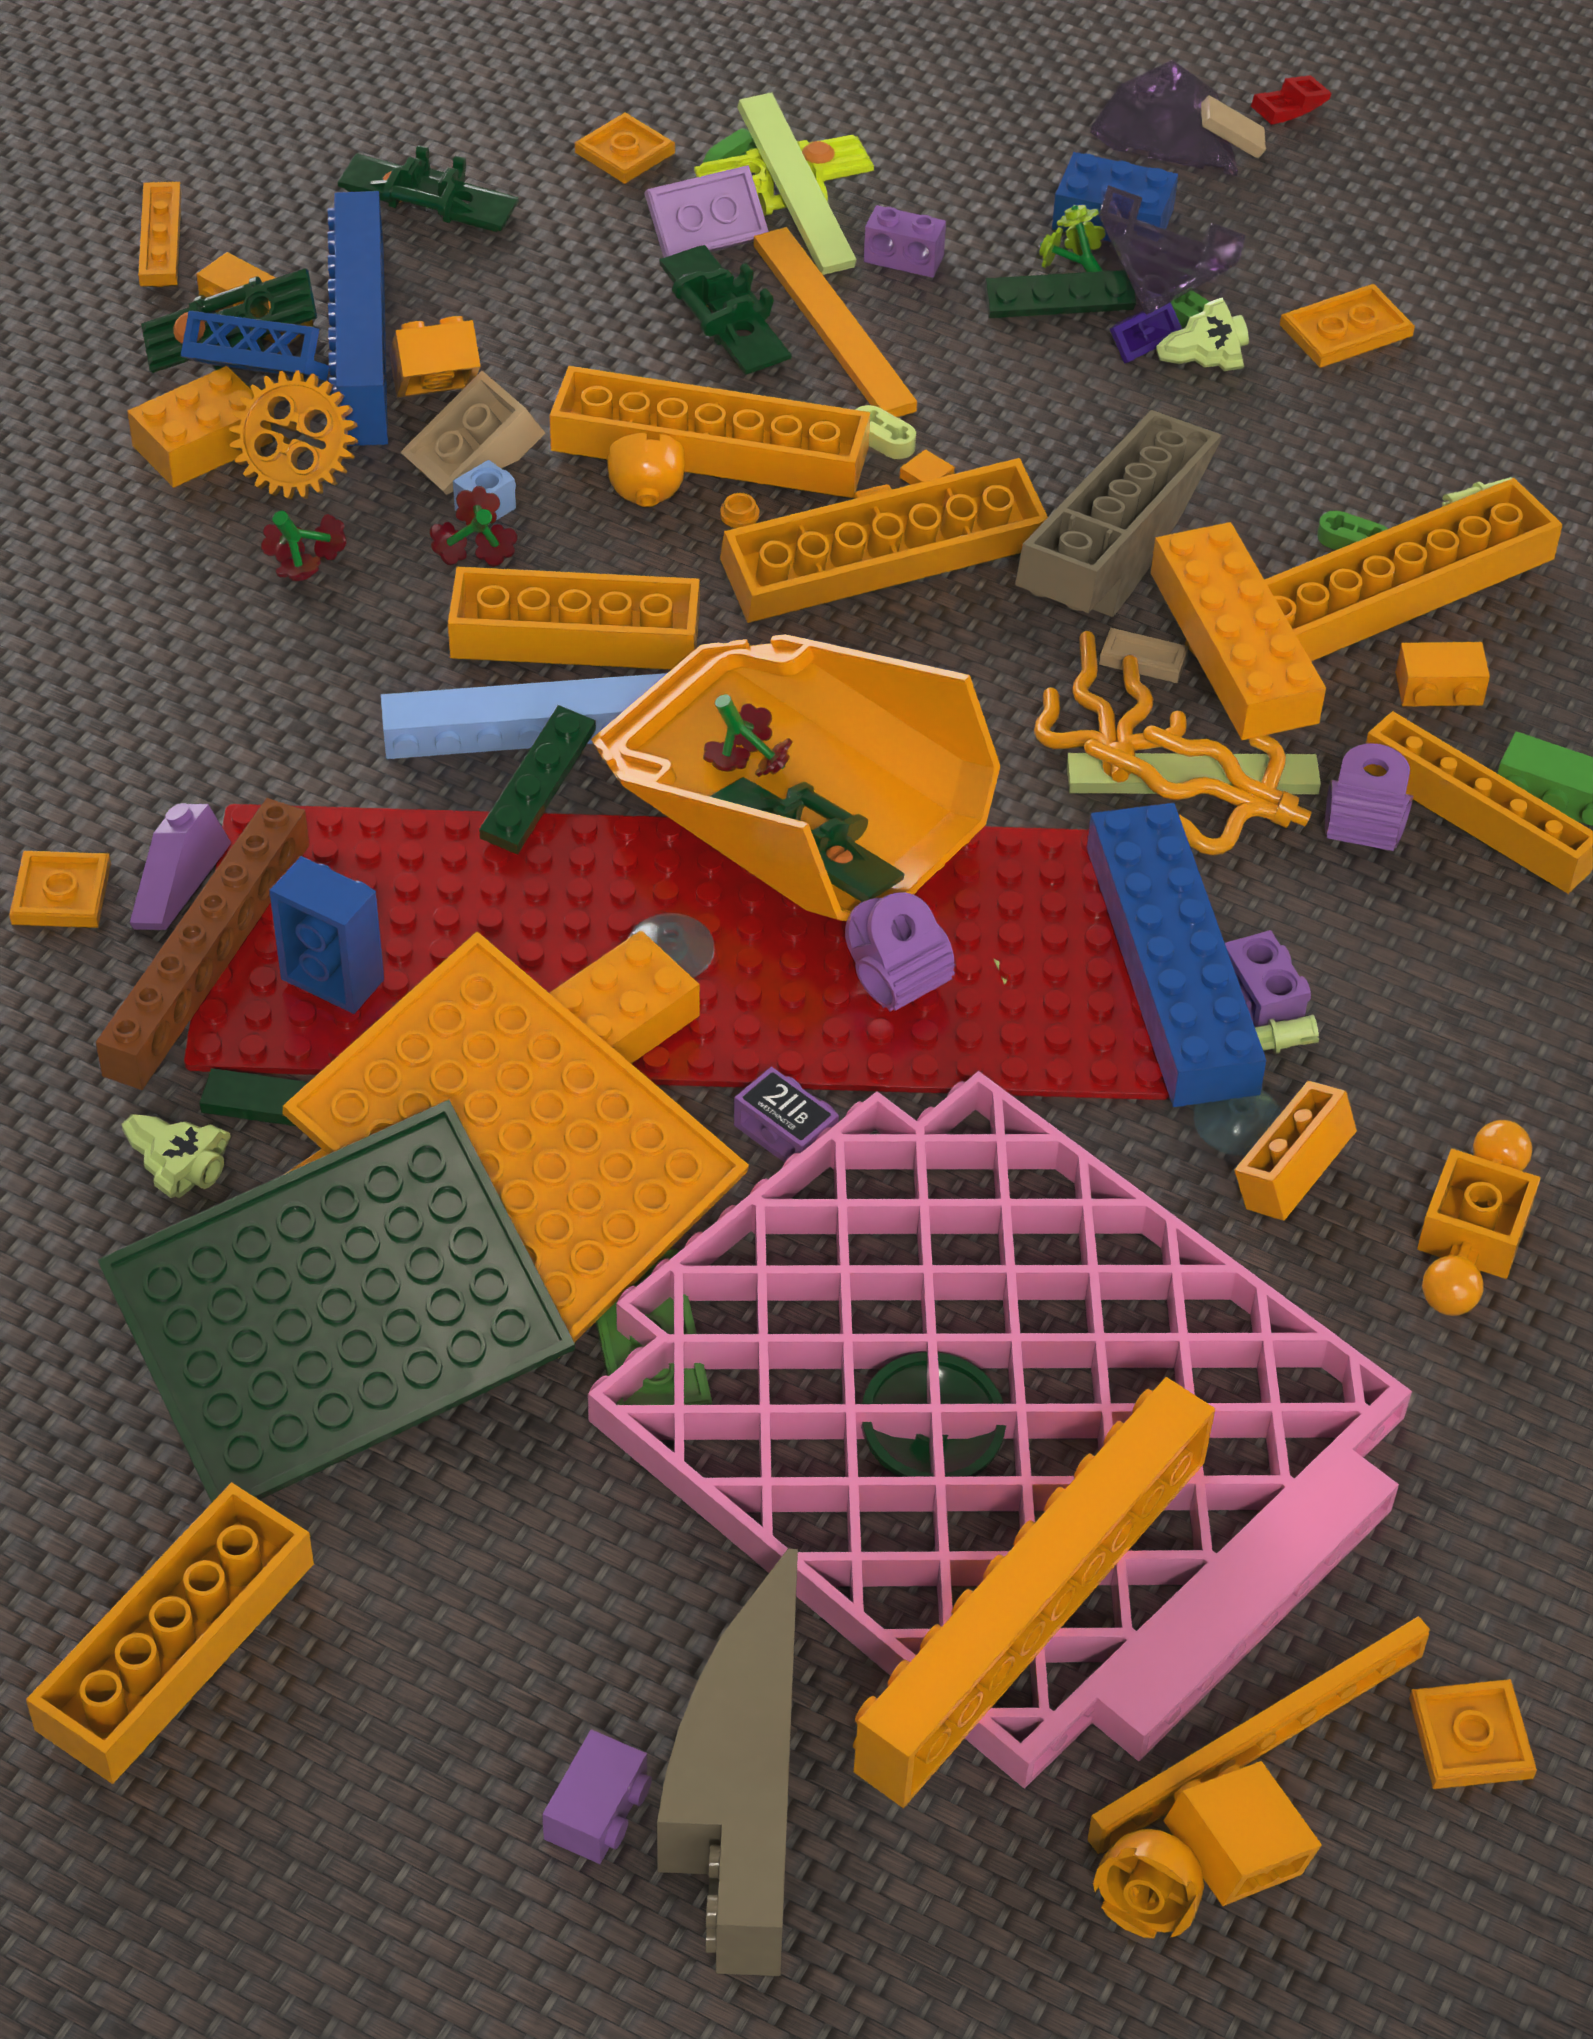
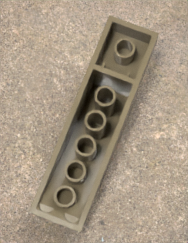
[1015,410,1222,617]
[657,1549,798,1976]

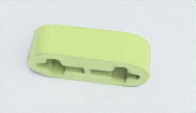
[855,405,916,459]

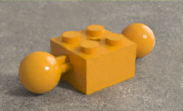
[1417,1120,1541,1316]

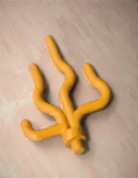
[1034,631,1187,782]
[1084,725,1312,855]

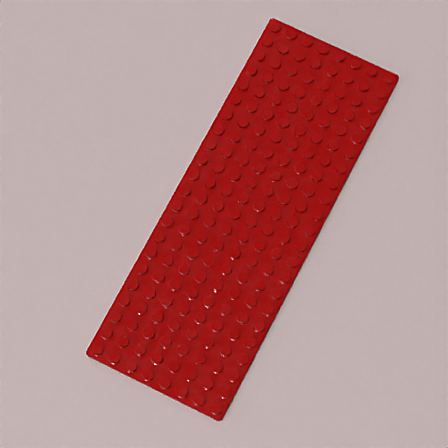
[184,804,1169,1100]

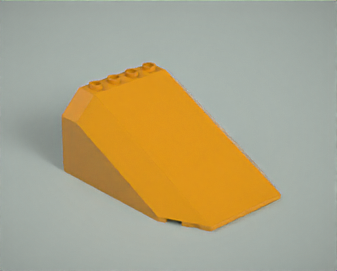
[591,634,1000,921]

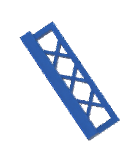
[181,311,329,381]

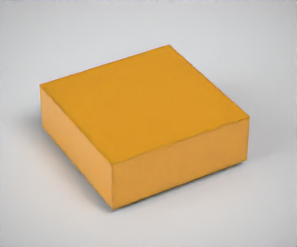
[900,449,955,485]

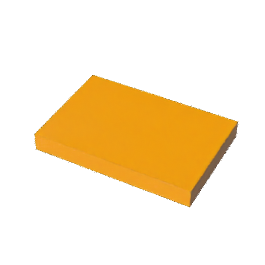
[1280,284,1415,368]

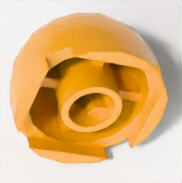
[607,433,685,507]
[1093,1829,1205,1939]

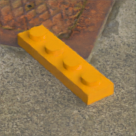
[138,182,182,287]

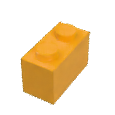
[1395,642,1490,706]

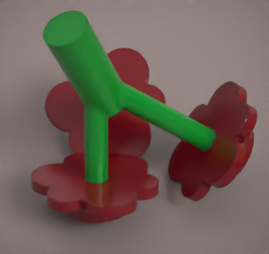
[430,486,518,567]
[261,511,346,581]
[703,694,793,777]

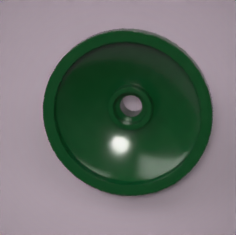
[861,1352,1006,1477]

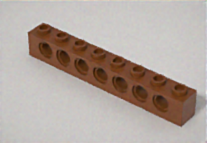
[96,798,309,1090]

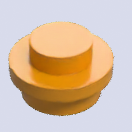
[720,493,759,528]

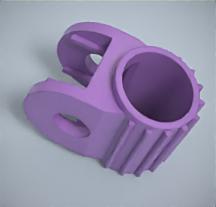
[1325,743,1413,851]
[845,892,955,1011]

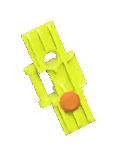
[694,135,874,216]

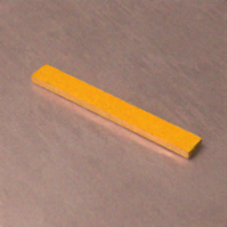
[754,227,917,417]
[1087,1616,1430,1854]

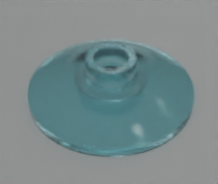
[628,913,714,978]
[1194,1089,1282,1156]

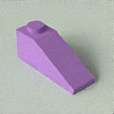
[130,803,231,930]

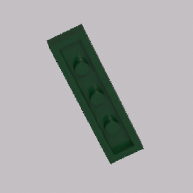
[984,270,1136,318]
[479,705,596,855]

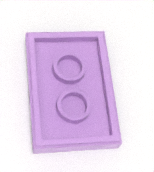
[644,165,769,258]

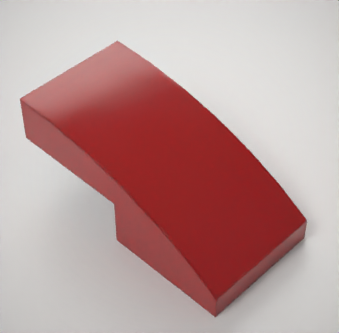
[1250,75,1332,125]

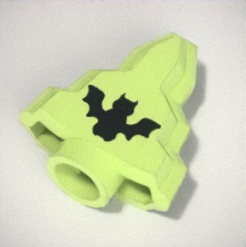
[1156,298,1249,371]
[121,1114,231,1198]

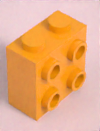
[1163,1761,1322,1906]

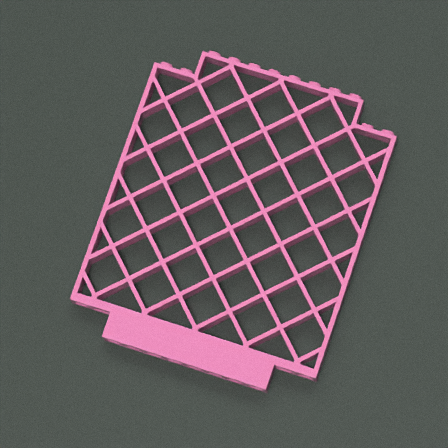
[588,1071,1412,1789]

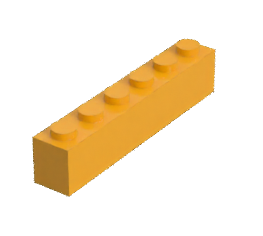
[1364,711,1593,894]

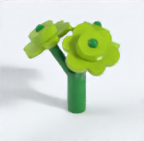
[1039,205,1106,272]

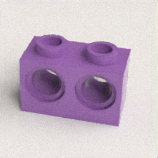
[864,205,946,278]
[1225,930,1311,1027]

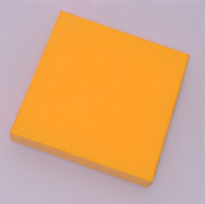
[575,112,675,184]
[9,851,111,928]
[1409,1679,1537,1789]

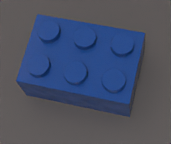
[1052,152,1178,252]
[269,856,384,1014]

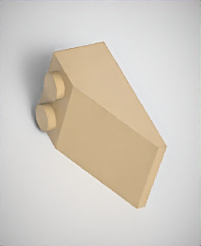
[400,371,545,495]

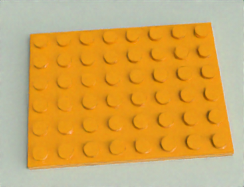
[282,932,749,1359]

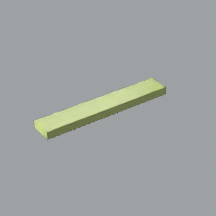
[737,92,857,275]
[1067,753,1321,794]

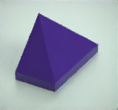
[1110,299,1182,364]

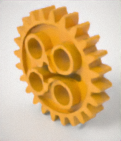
[229,370,358,499]

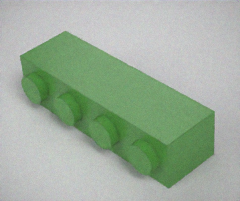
[1497,731,1593,826]

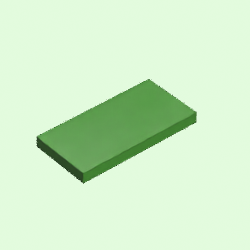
[596,1249,712,1405]

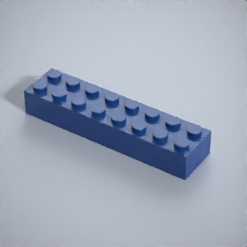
[328,191,388,446]
[1087,803,1267,1107]

